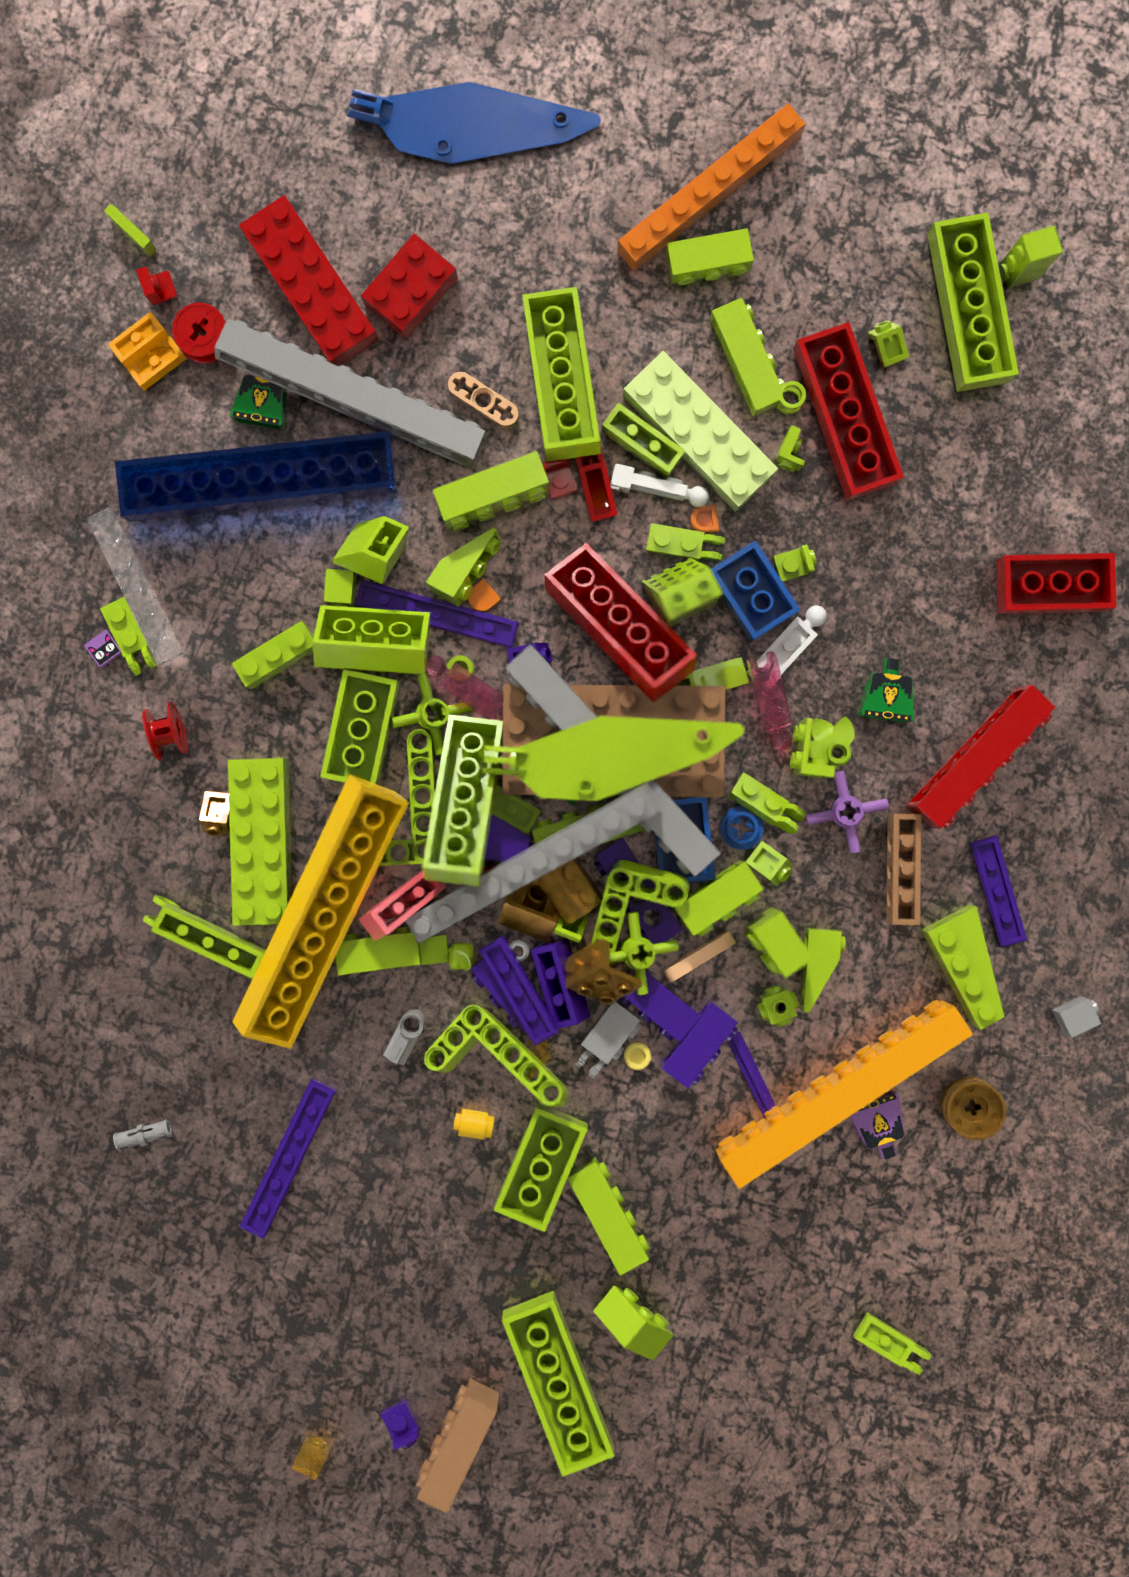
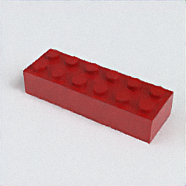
[239,195,379,367]
[793,322,904,502]
[544,543,697,703]
[905,684,1056,829]

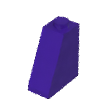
[485,814,535,862]

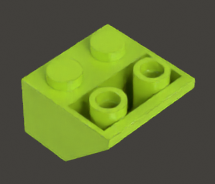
[333,516,409,584]

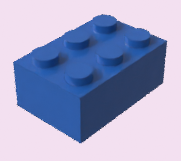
[711,540,801,643]
[653,797,716,882]

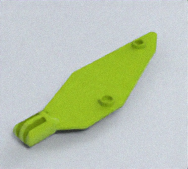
[483,716,744,801]

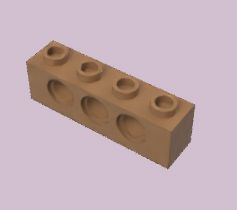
[886,814,922,925]

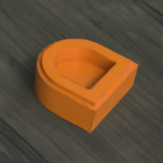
[690,504,719,534]
[468,578,501,612]

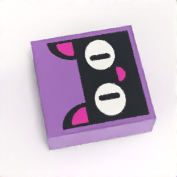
[84,630,122,668]

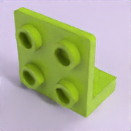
[790,718,836,779]

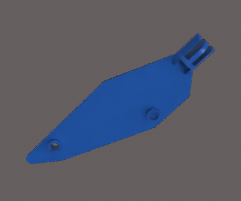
[347,82,601,164]

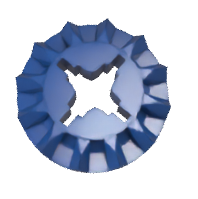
[720,806,764,850]

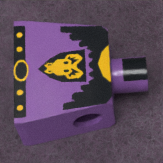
[849,1089,905,1159]

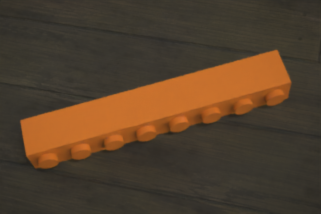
[617,103,806,272]

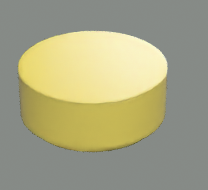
[624,1042,651,1070]

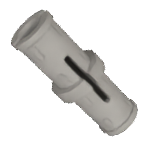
[113,1119,172,1151]

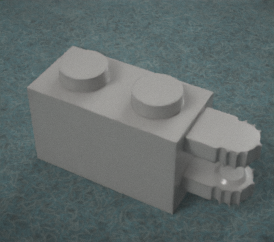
[574,1000,641,1079]

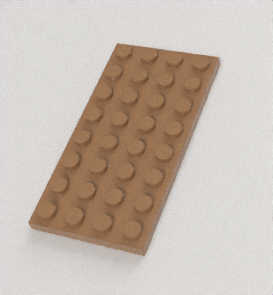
[502,684,725,797]

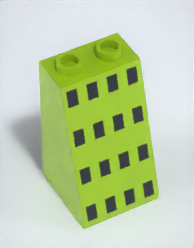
[641,558,722,627]

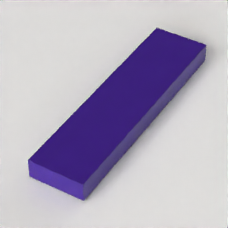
[969,835,1027,948]
[479,935,559,1046]

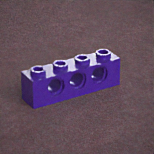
[594,838,683,944]

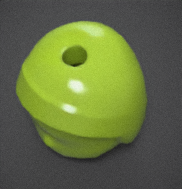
[447,942,476,970]

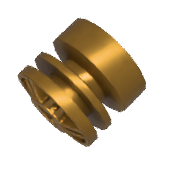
[941,1076,1006,1140]

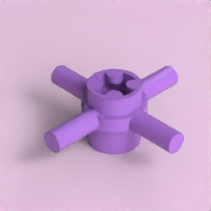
[806,771,889,853]

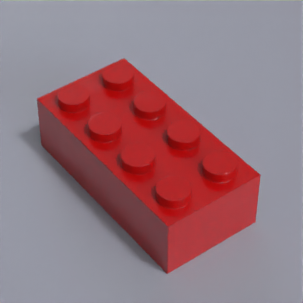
[996,553,1117,614]

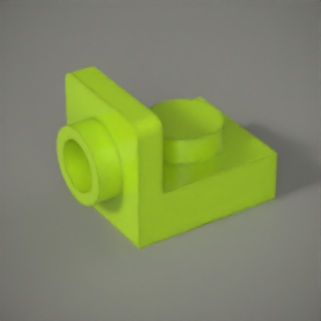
[868,321,910,367]
[775,425,805,472]
[772,544,817,582]
[746,841,793,886]

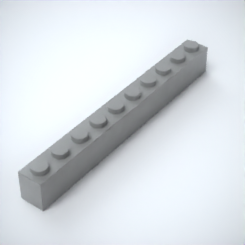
[215,319,485,468]
[505,645,720,876]
[405,782,661,943]

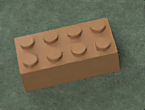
[415,1378,499,1513]

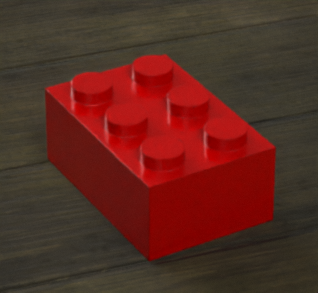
[361,233,458,340]

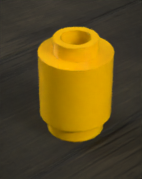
[453,1108,494,1140]

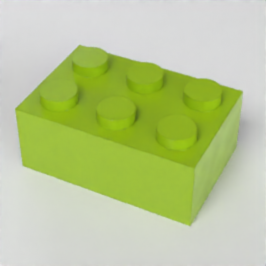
[673,860,764,937]
[744,907,813,978]

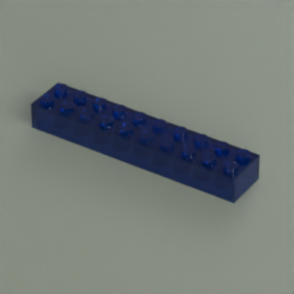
[115,431,398,522]

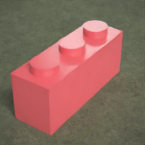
[359,869,446,941]

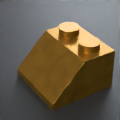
[536,857,603,925]
[497,876,560,943]

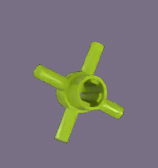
[391,673,472,755]
[609,911,679,995]

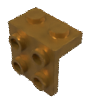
[565,938,642,1004]

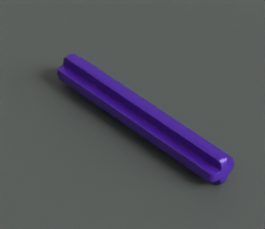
[727,1031,776,1118]

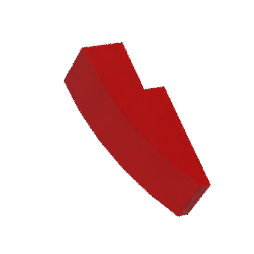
[574,445,618,522]

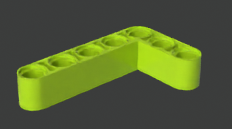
[379,729,436,866]
[591,860,690,968]
[424,1005,569,1108]

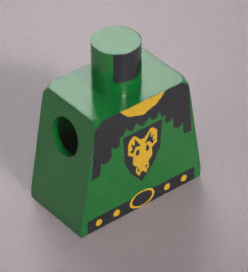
[230,375,287,431]
[857,658,914,723]

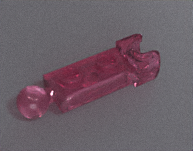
[747,651,793,750]
[426,656,503,721]

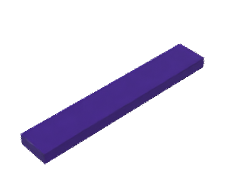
[354,579,519,648]
[239,1078,337,1239]

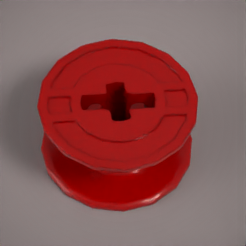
[172,302,226,364]
[142,702,188,761]

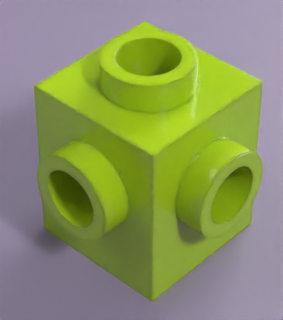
[757,985,799,1027]

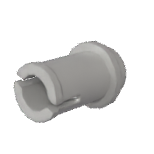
[510,940,529,962]

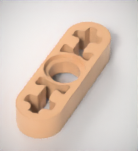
[448,372,519,429]
[661,930,736,983]

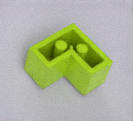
[593,1286,674,1361]

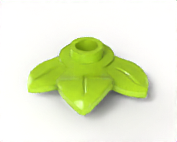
[809,716,855,767]

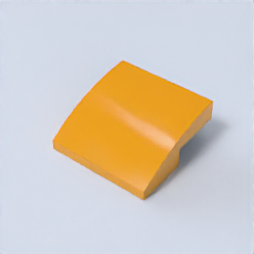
[108,311,187,391]

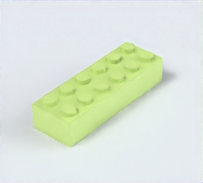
[623,351,778,513]

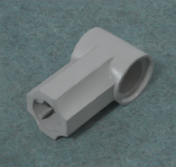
[383,1009,426,1066]

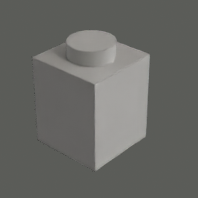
[1052,996,1101,1038]

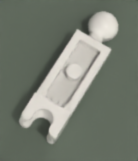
[611,464,710,507]
[746,605,827,690]

